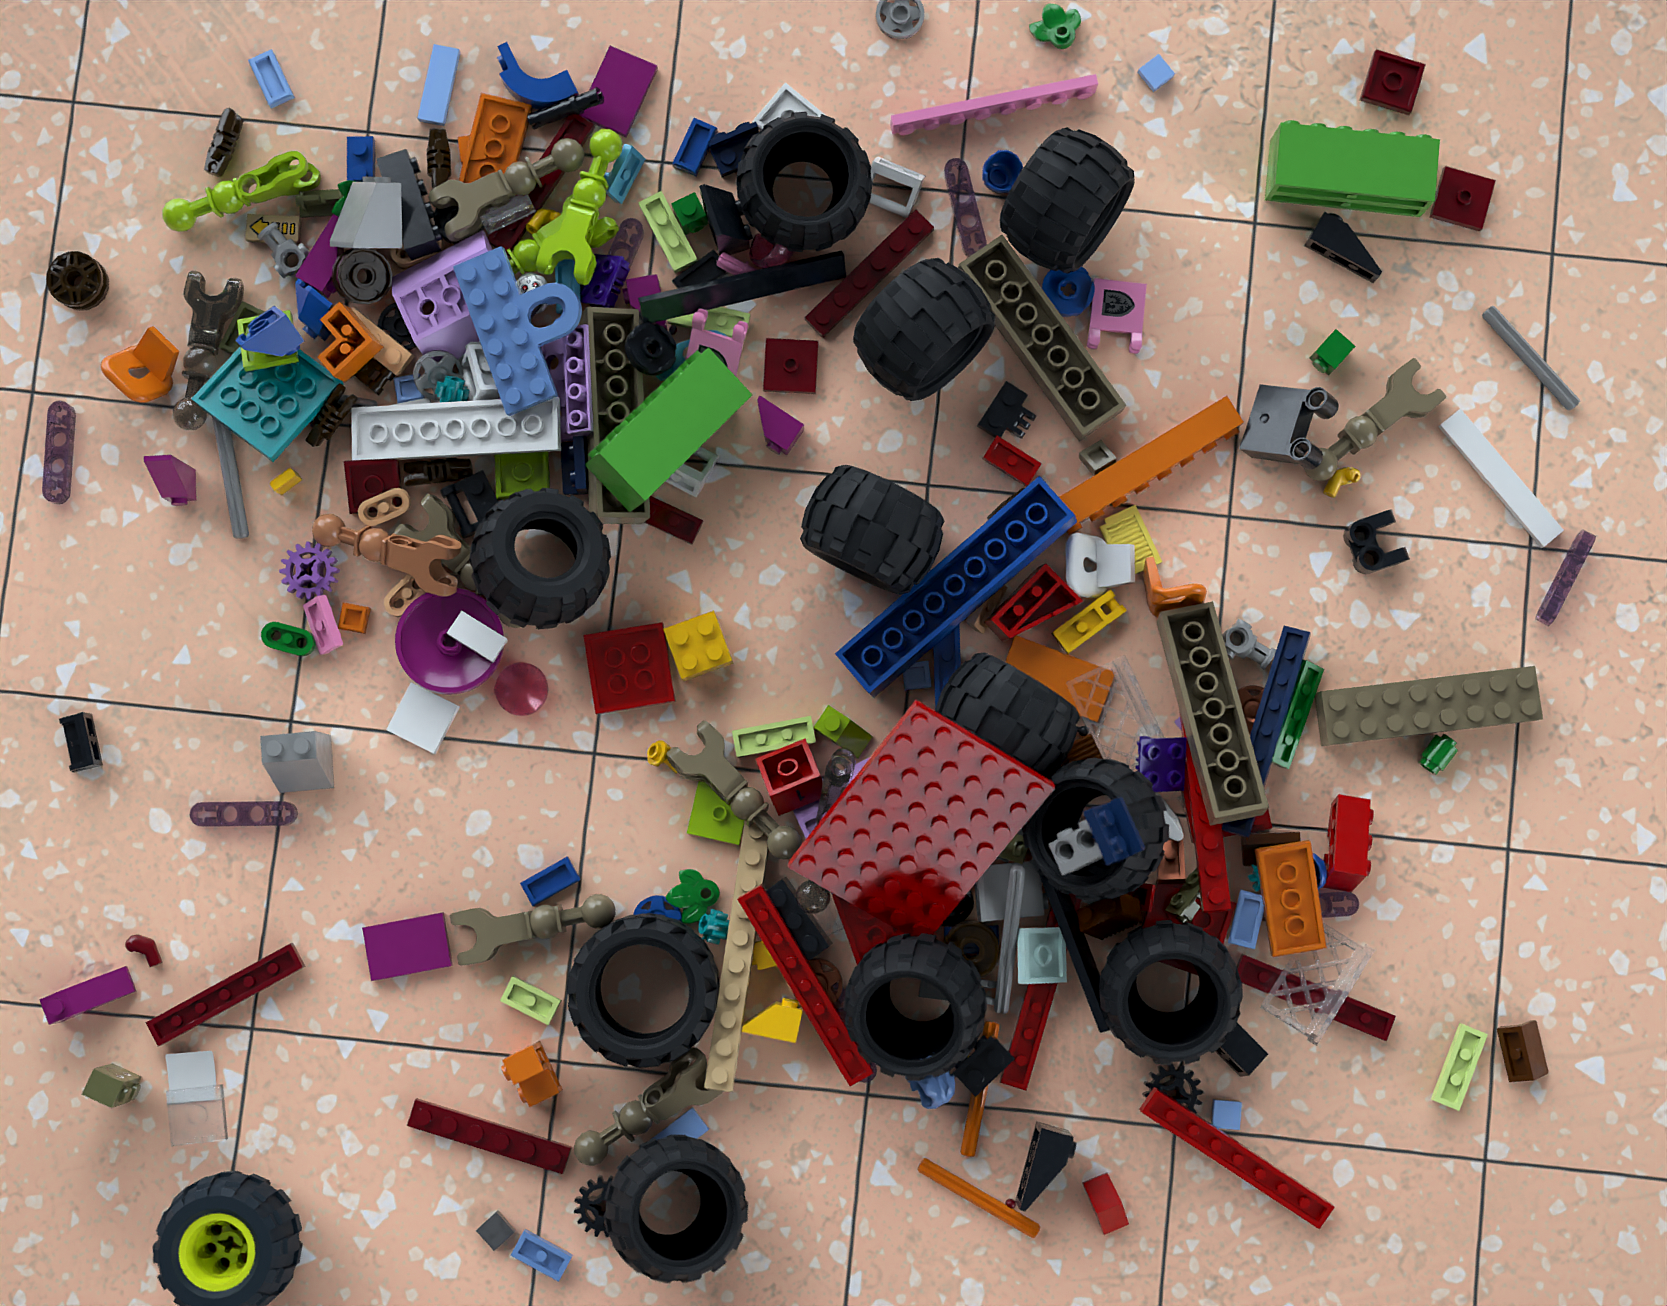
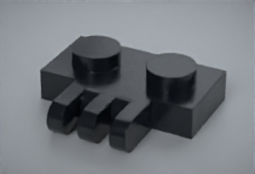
[977,381,1036,439]

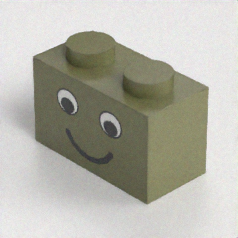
[82,1063,142,1108]

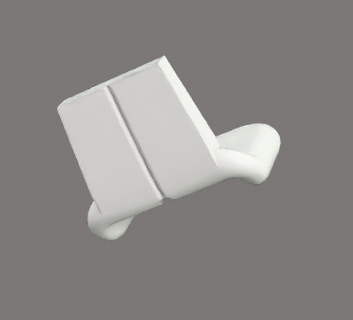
[1066,533,1135,598]

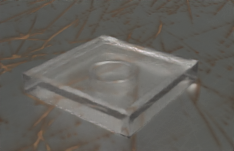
[166,1084,228,1146]

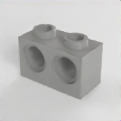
[1049,820,1103,875]

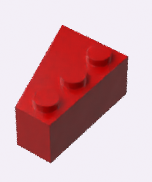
[984,563,1083,641]
[1322,794,1374,892]

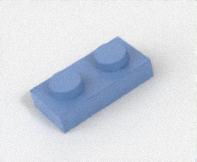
[510,1229,573,1282]

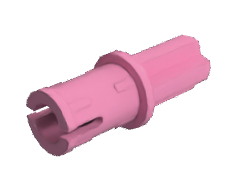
[716,252,757,275]

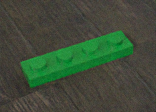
[1272,660,1324,769]

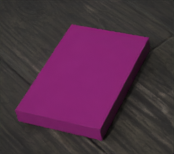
[580,46,658,138]
[362,912,453,981]

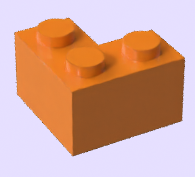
[317,301,384,383]
[501,1041,563,1107]

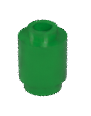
[1418,734,1458,775]

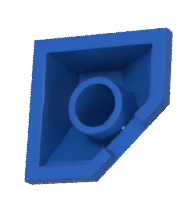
[295,278,334,341]
[235,306,304,356]

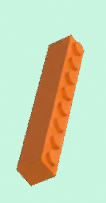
[1059,396,1244,536]

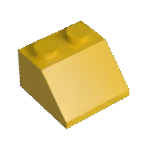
[742,997,803,1043]

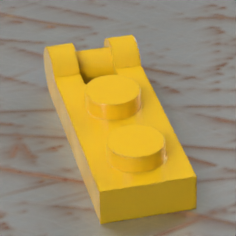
[1051,589,1127,654]

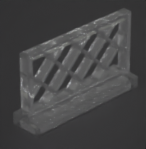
[1065,655,1164,770]
[1261,923,1375,1046]

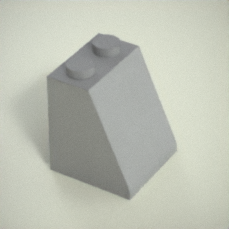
[330,177,402,248]
[260,731,334,793]
[974,861,1048,922]

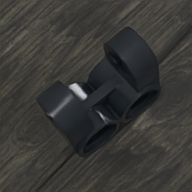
[1343,509,1410,574]

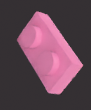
[303,595,343,655]

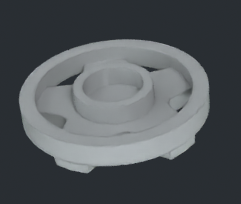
[876,0,924,39]
[413,350,464,400]

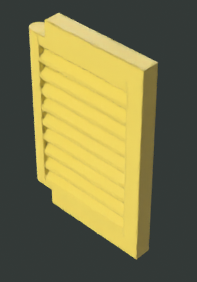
[1099,505,1162,574]

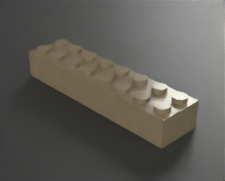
[958,234,1126,442]
[579,307,650,524]
[1157,601,1269,826]
[1315,666,1543,746]

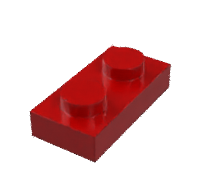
[982,435,1042,487]

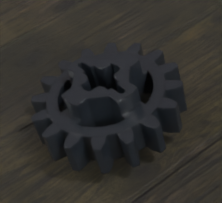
[1142,1063,1204,1114]
[574,1175,614,1237]

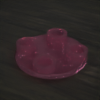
[494,662,548,716]

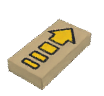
[245,214,302,244]

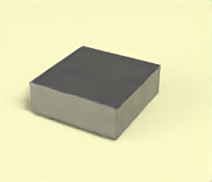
[476,1210,516,1251]

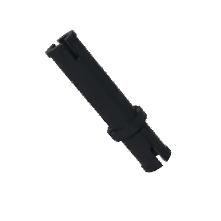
[528,87,604,130]

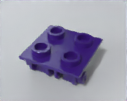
[580,254,630,308]
[1135,736,1187,792]

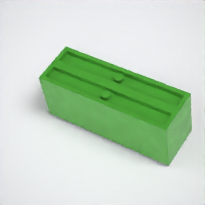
[1264,120,1440,217]
[585,347,752,512]

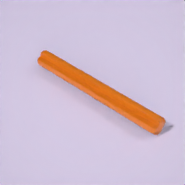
[960,1021,1000,1157]
[918,1158,1040,1238]

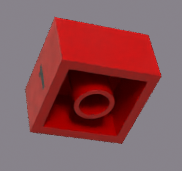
[756,738,829,816]

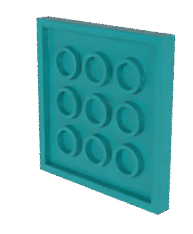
[191,347,344,462]

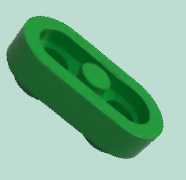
[261,622,316,656]

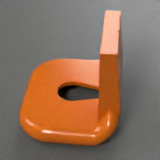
[101,326,179,403]
[1143,556,1207,618]

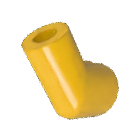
[526,209,561,234]
[1323,467,1361,498]

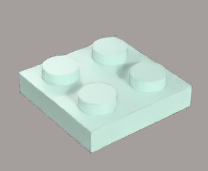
[1017,927,1067,984]

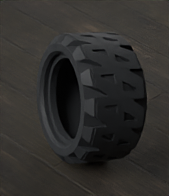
[567,913,720,1068]

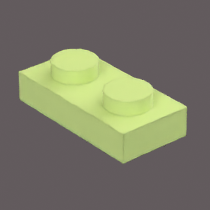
[500,976,562,1025]

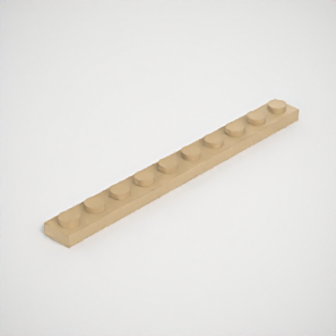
[704,820,769,1093]

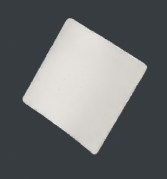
[165,1051,217,1103]

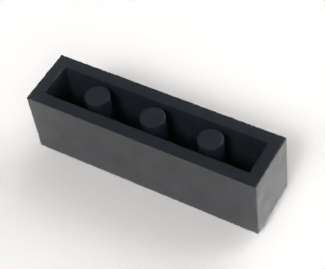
[376,149,443,261]

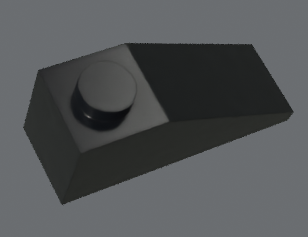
[1304,212,1382,283]

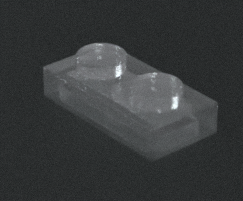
[480,194,536,234]

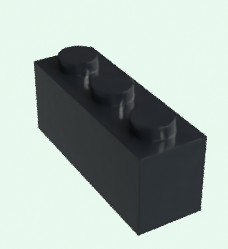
[766,877,832,961]

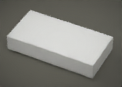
[447,611,508,663]

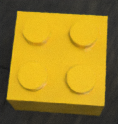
[663,610,734,682]

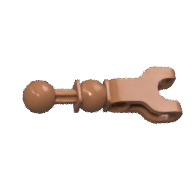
[312,514,461,596]

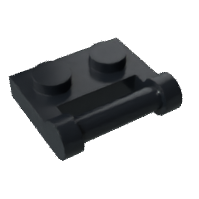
[440,470,499,538]

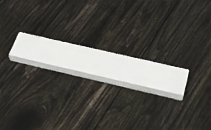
[1438,408,1564,548]

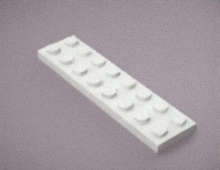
[351,396,561,460]

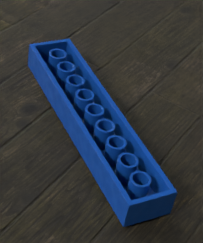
[835,476,1077,698]

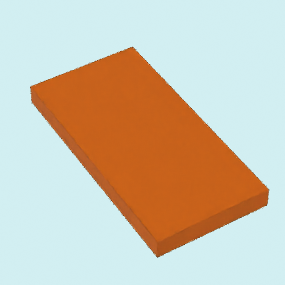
[459,93,532,206]
[1005,635,1116,723]
[1255,840,1327,957]

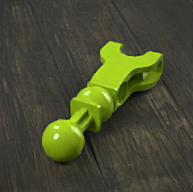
[536,129,623,285]
[162,151,321,232]
[507,194,619,275]

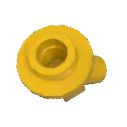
[647,740,678,774]

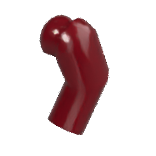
[125,934,163,968]

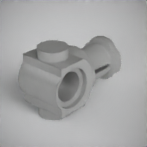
[257,222,310,278]
[1222,619,1276,670]

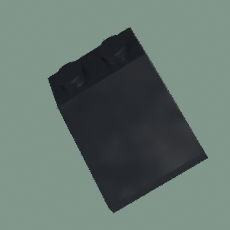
[699,184,753,256]
[1015,1121,1076,1211]

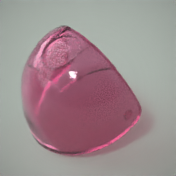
[749,233,795,269]

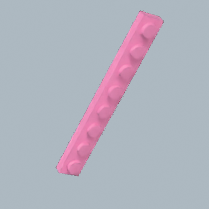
[890,74,1098,135]

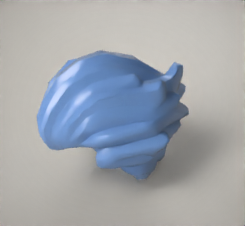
[905,1053,955,1109]

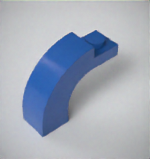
[497,42,579,110]

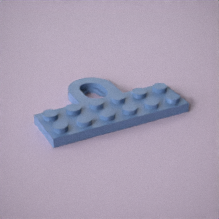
[453,246,582,416]

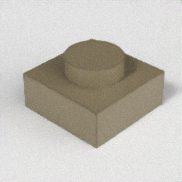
[1079,440,1117,476]

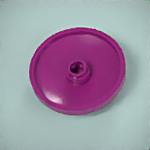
[395,588,504,695]

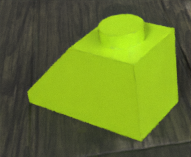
[813,705,873,758]

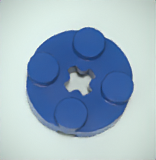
[1041,267,1095,317]

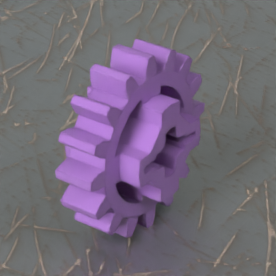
[279,542,340,600]

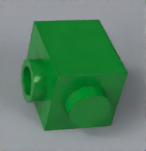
[671,192,708,235]

